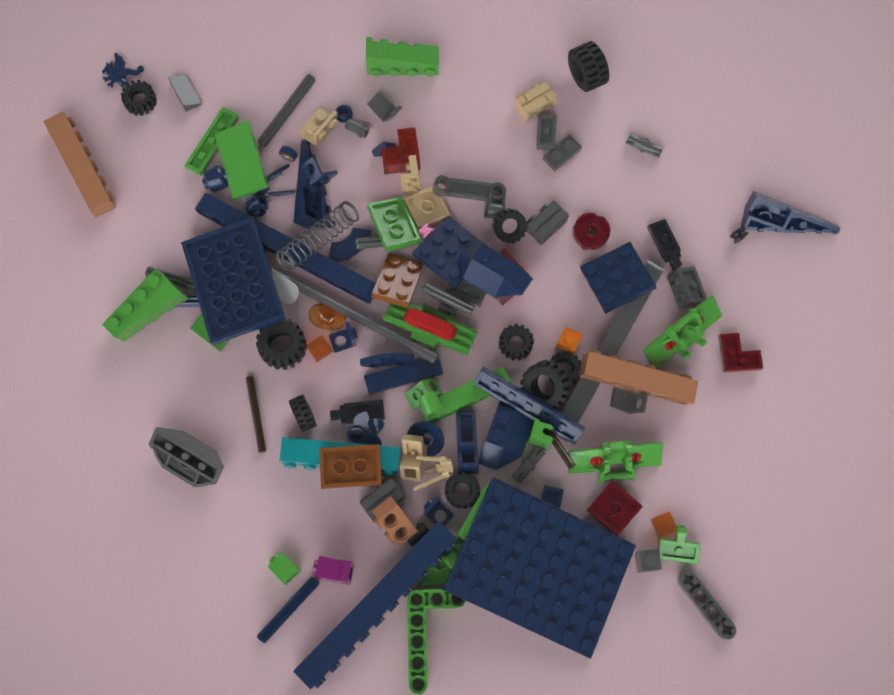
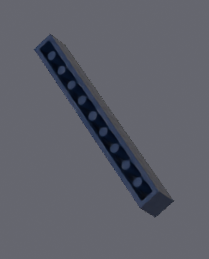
[293,521,457,689]

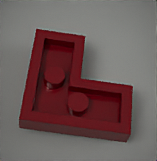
[718,333,763,373]

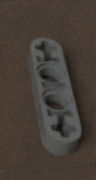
[677,571,736,640]

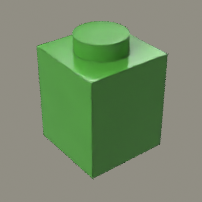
[268,552,301,585]

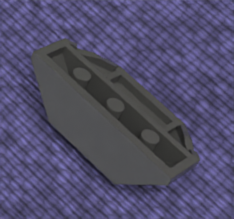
[148,427,224,487]

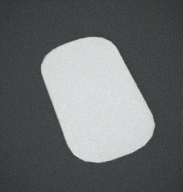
[270,268,299,304]

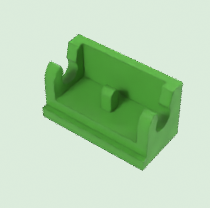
[527,418,554,450]

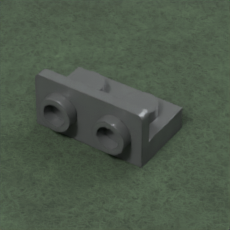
[667,266,707,309]

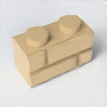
[514,81,557,122]

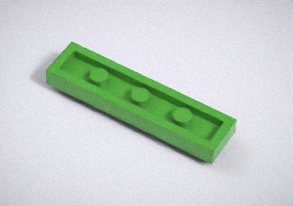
[184,107,239,176]

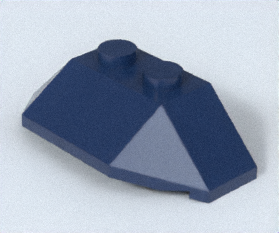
[459,241,533,298]
[478,400,534,470]

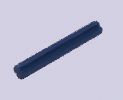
[257,577,319,643]

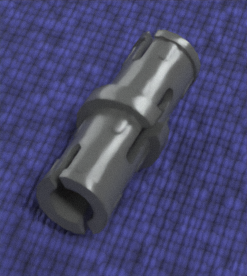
[626,133,664,158]
[511,446,546,484]

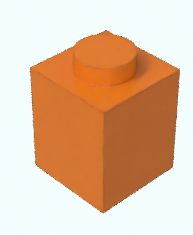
[555,326,583,355]

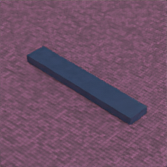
[473,366,585,445]

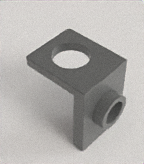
[367,92,402,122]
[610,388,648,414]

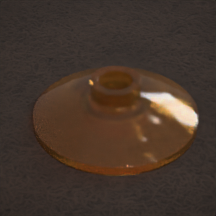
[308,303,346,331]

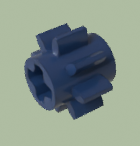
[245,194,269,218]

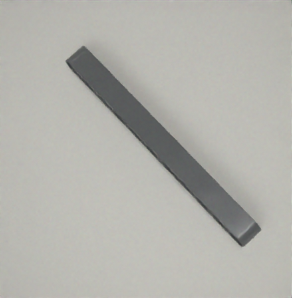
[555,259,665,442]

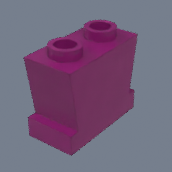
[312,556,354,585]

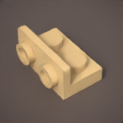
[298,107,338,146]
[400,155,421,194]

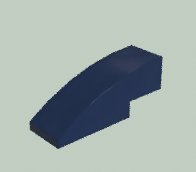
[456,410,479,474]

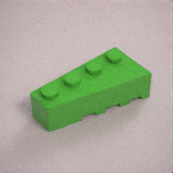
[366,37,439,76]
[102,268,189,341]

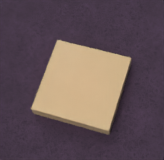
[403,185,451,231]

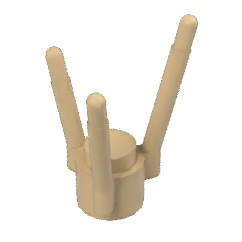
[413,456,453,491]

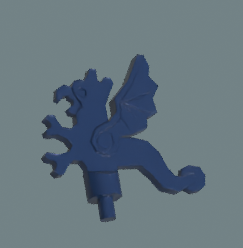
[102,53,144,89]

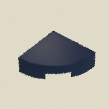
[372,141,398,157]

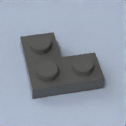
[438,280,486,317]

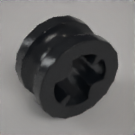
[729,226,749,244]

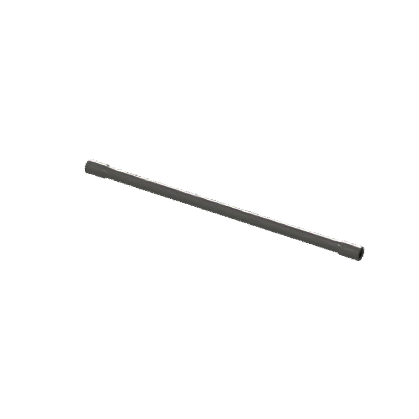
[269,265,439,364]

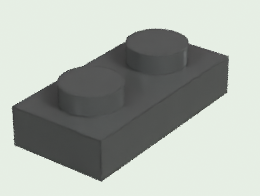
[536,114,557,150]
[543,135,582,172]

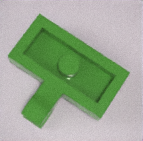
[658,525,701,564]

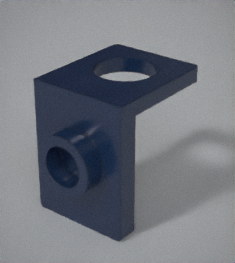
[301,157,338,185]
[329,322,358,353]
[423,496,454,526]

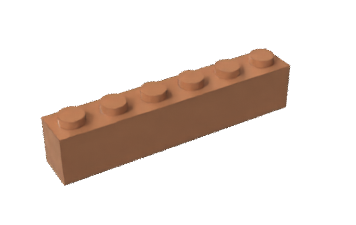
[43,112,116,218]
[578,350,698,406]

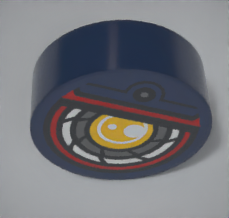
[279,146,298,162]

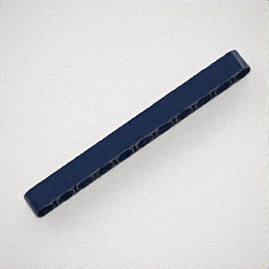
[194,193,376,304]

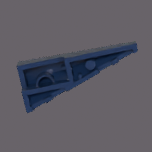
[293,139,336,229]
[741,190,840,234]

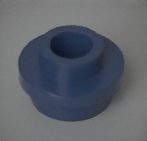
[335,105,353,123]

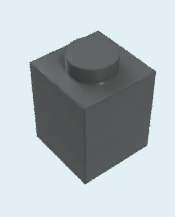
[635,549,662,573]

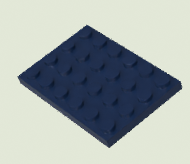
[181,217,286,346]

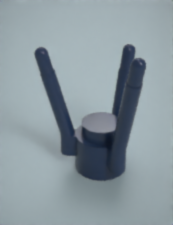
[255,164,295,198]

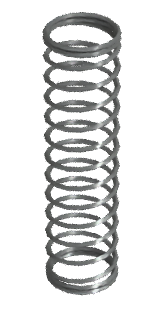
[276,201,359,272]

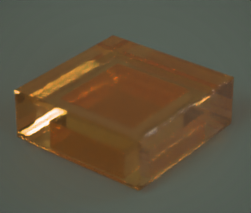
[306,336,333,362]
[651,512,676,538]

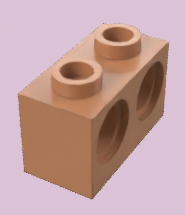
[372,496,418,546]

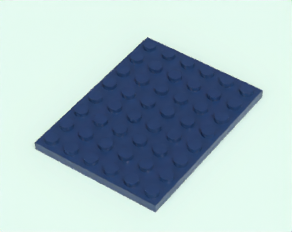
[443,477,636,659]

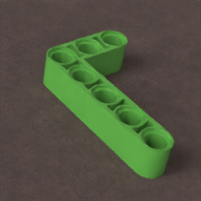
[419,367,512,423]
[407,589,466,695]

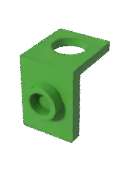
[404,378,443,410]

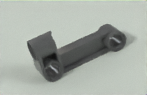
[432,175,506,219]

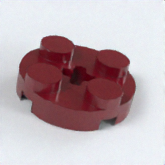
[573,213,611,250]

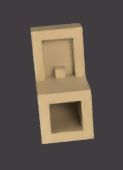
[400,434,427,481]

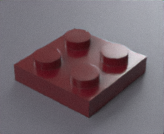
[586,480,643,536]

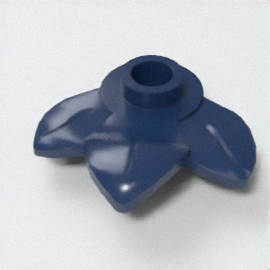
[347,411,385,445]

